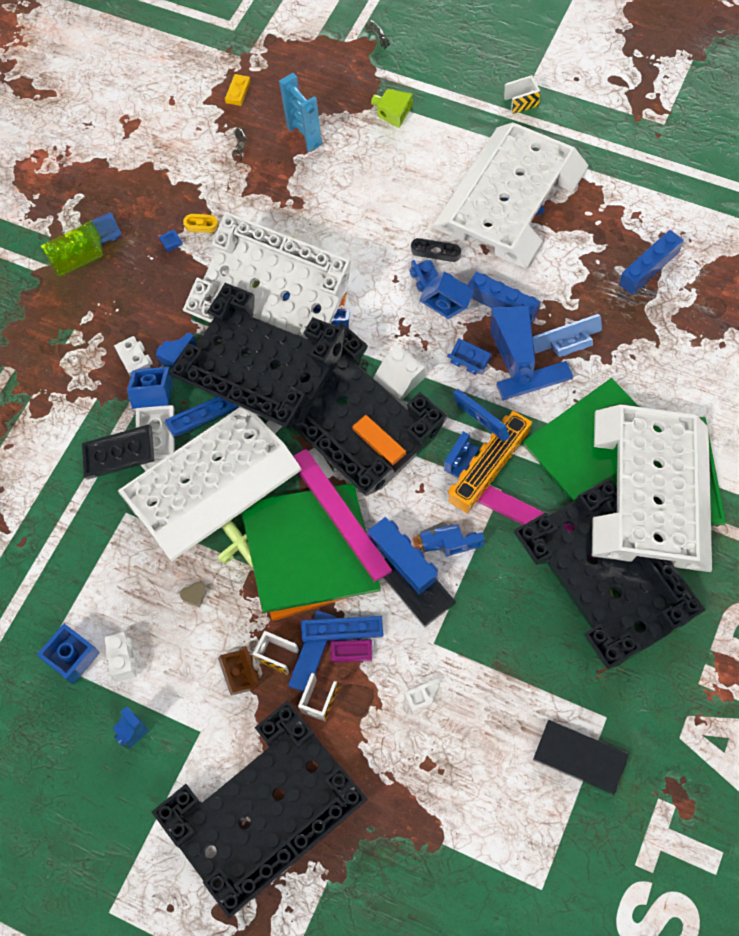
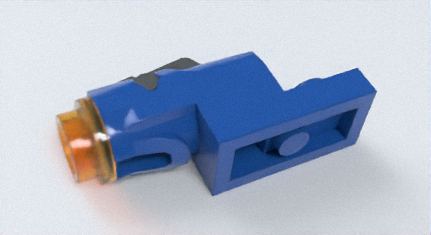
[412,522,485,557]

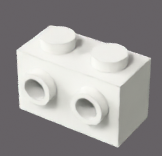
[114,336,153,377]
[104,632,137,682]

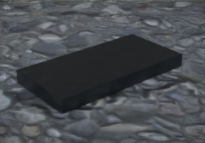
[82,424,155,480]
[383,558,456,628]
[533,720,629,795]

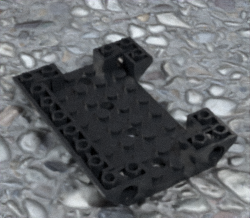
[169,283,344,428]
[292,323,448,496]
[513,478,705,670]
[151,700,368,919]

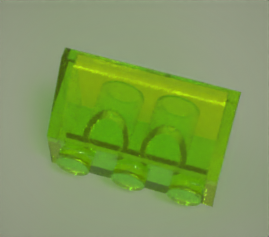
[41,220,103,277]

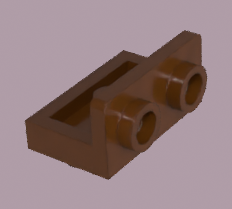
[218,646,259,696]

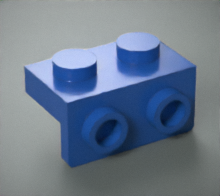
[79,212,122,248]
[447,338,492,375]

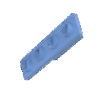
[532,314,602,357]

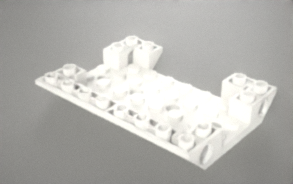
[433,123,588,269]
[183,211,351,339]
[592,405,712,572]
[118,407,301,562]

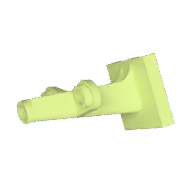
[218,520,253,568]

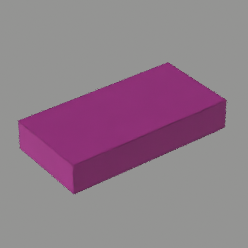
[331,640,372,663]

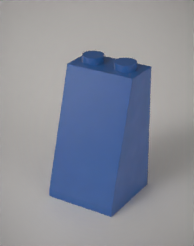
[490,306,535,384]

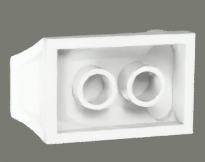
[136,405,175,472]

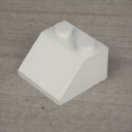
[373,345,425,402]

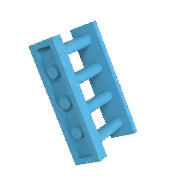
[279,73,322,152]

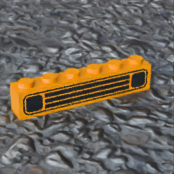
[448,411,532,514]

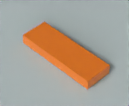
[352,415,406,466]

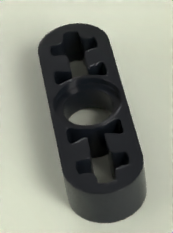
[411,238,461,262]

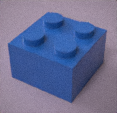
[419,271,474,319]
[127,367,173,409]
[37,623,100,685]

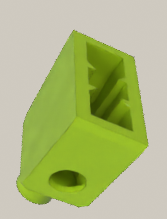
[371,89,413,128]

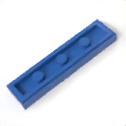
[496,361,573,401]
[453,389,510,442]
[164,397,239,438]
[288,610,336,692]
[301,616,384,642]

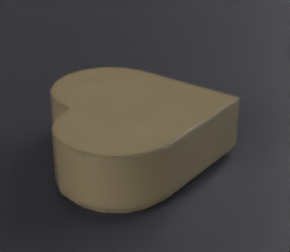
[180,582,206,608]

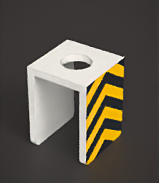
[504,75,540,114]
[253,631,299,675]
[298,673,339,722]

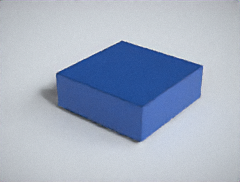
[159,229,183,252]

